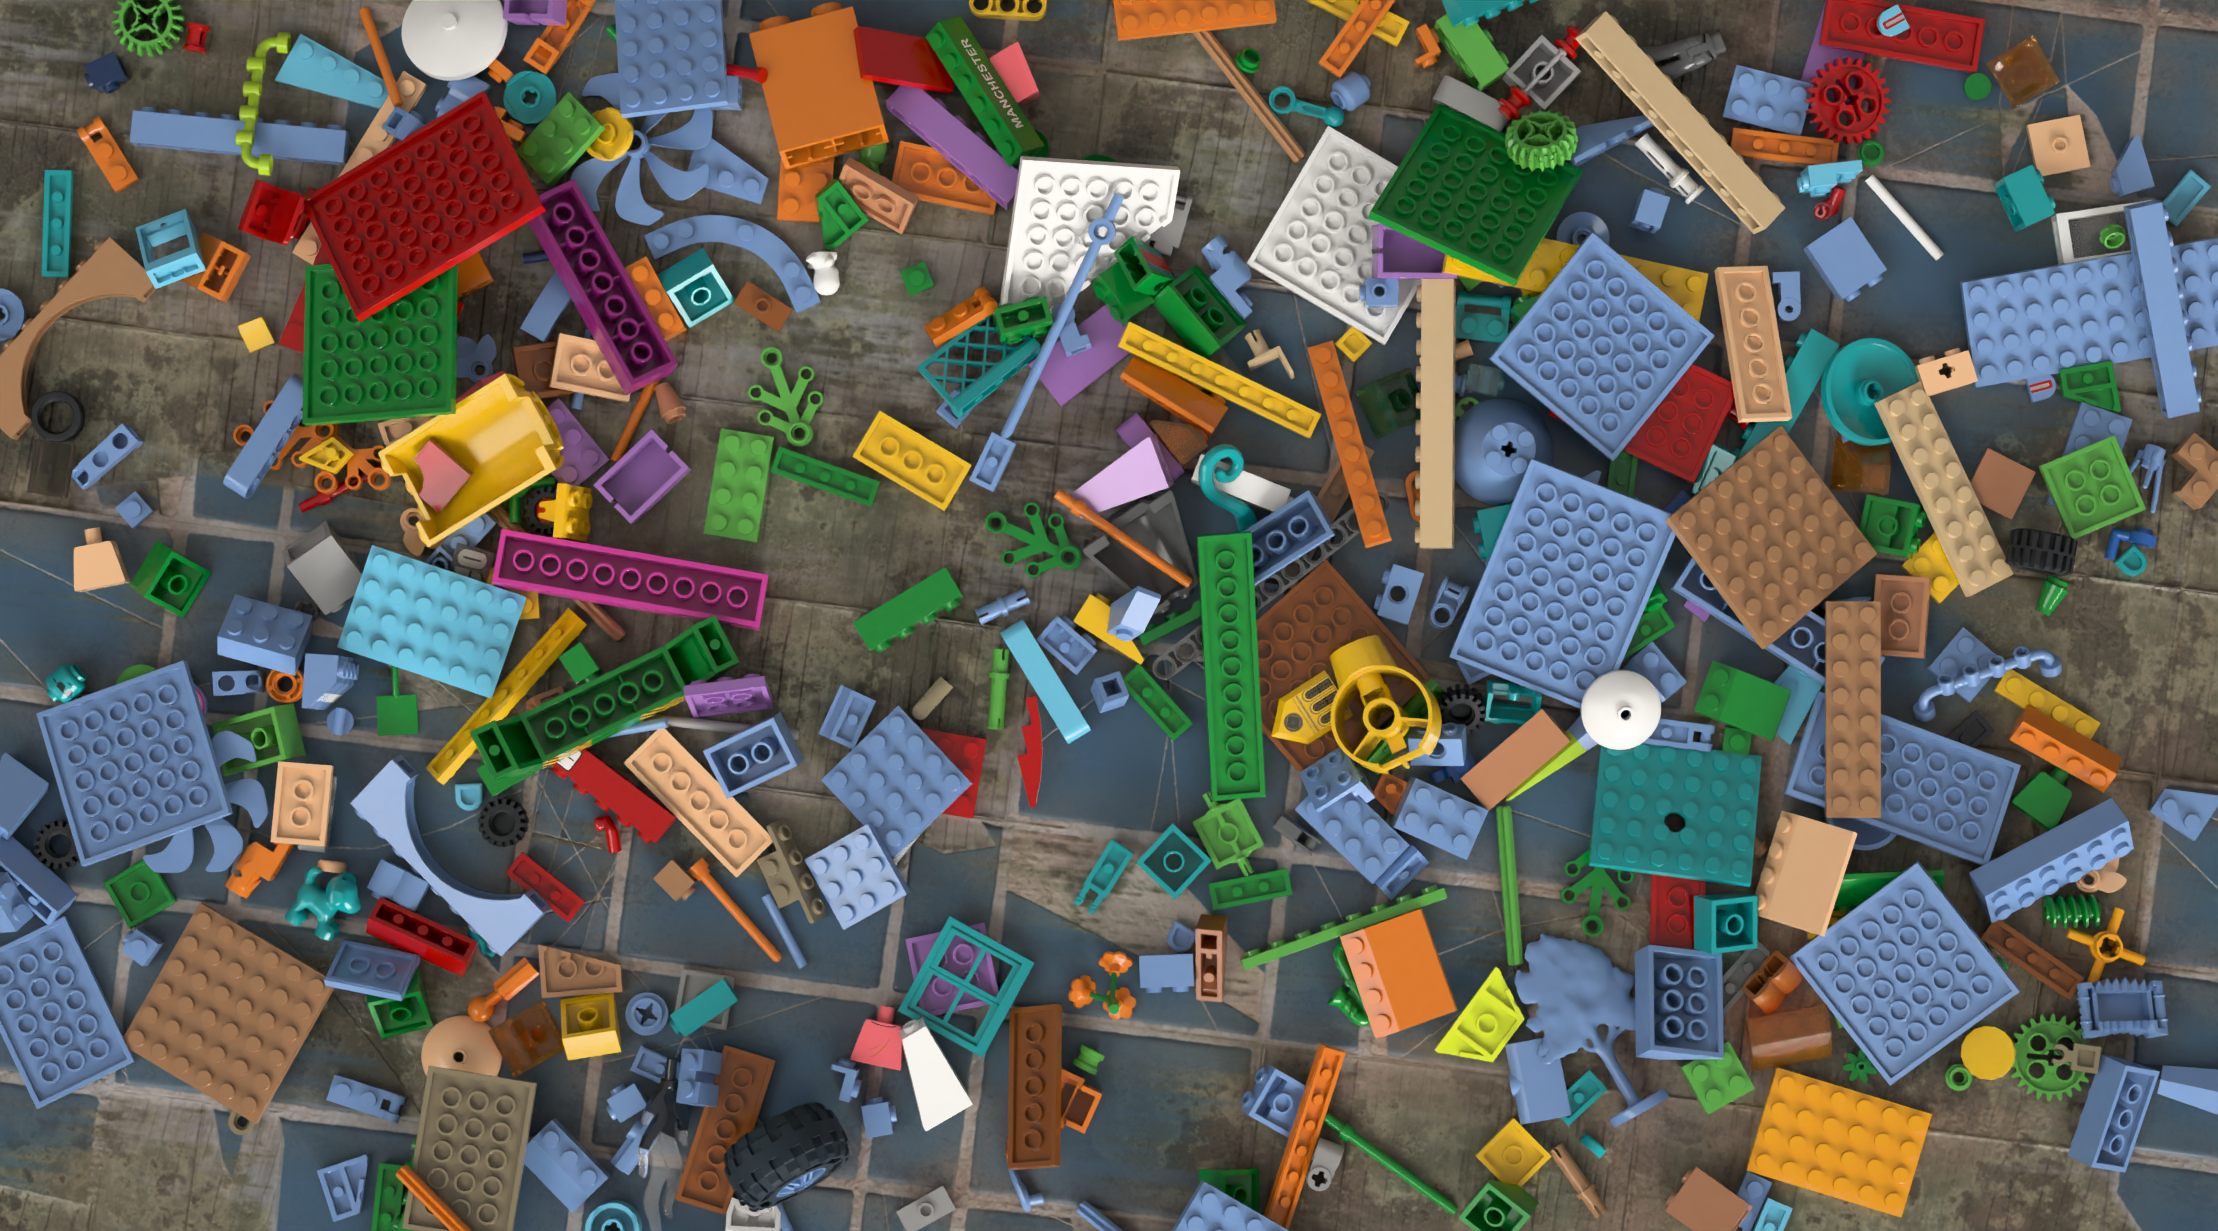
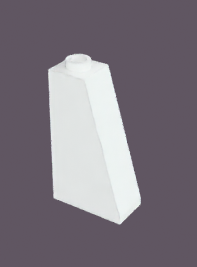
[1191,454,1294,513]
[899,1018,973,1131]

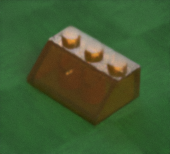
[1742,1004,1832,1071]

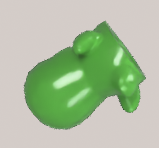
[857,143,887,175]

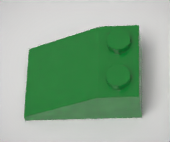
[1694,661,1792,741]

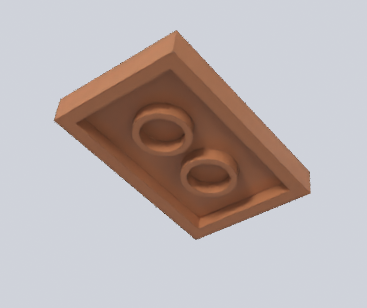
[838,157,919,235]
[1874,574,1931,659]

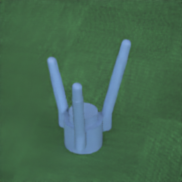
[2128,444,2166,513]

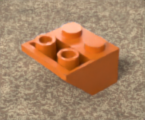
[181,232,251,304]

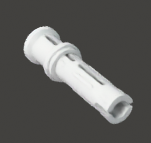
[1635,133,1705,204]

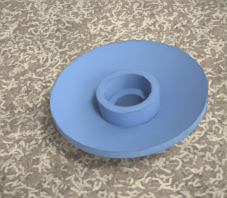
[1556,212,1610,246]

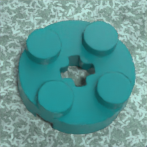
[503,71,558,125]

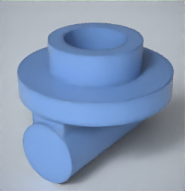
[327,707,354,735]

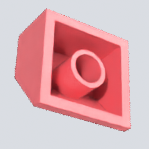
[989,42,1039,107]

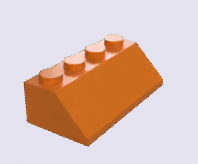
[1120,355,1228,437]

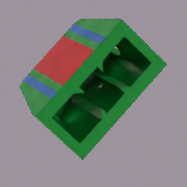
[1114,236,1174,296]

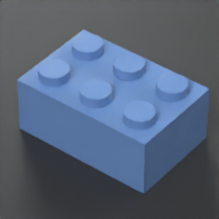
[217,594,313,676]
[703,712,804,799]
[1389,777,1488,860]

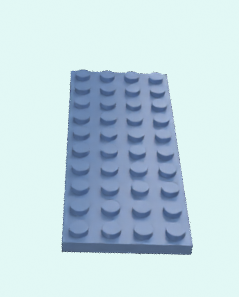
[1960,237,2218,388]

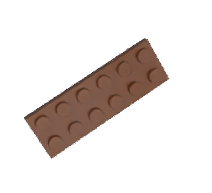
[1008,1004,1062,1170]
[675,1044,776,1215]

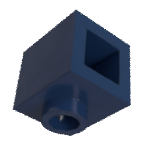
[84,52,130,94]

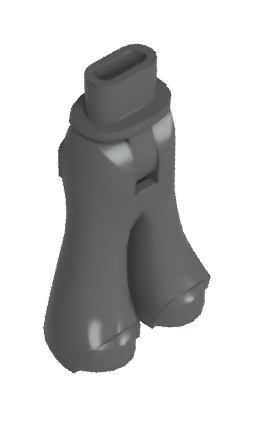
[1638,32,1726,80]

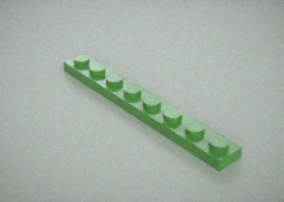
[1240,884,1448,970]

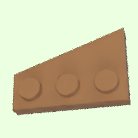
[538,944,623,998]

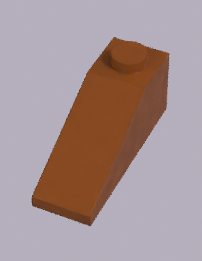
[1195,914,1228,1002]

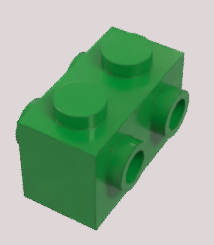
[993,296,1053,344]

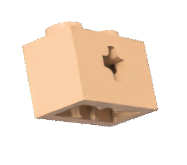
[1915,348,1978,396]

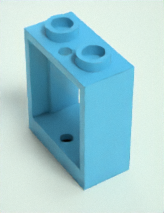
[135,209,206,289]

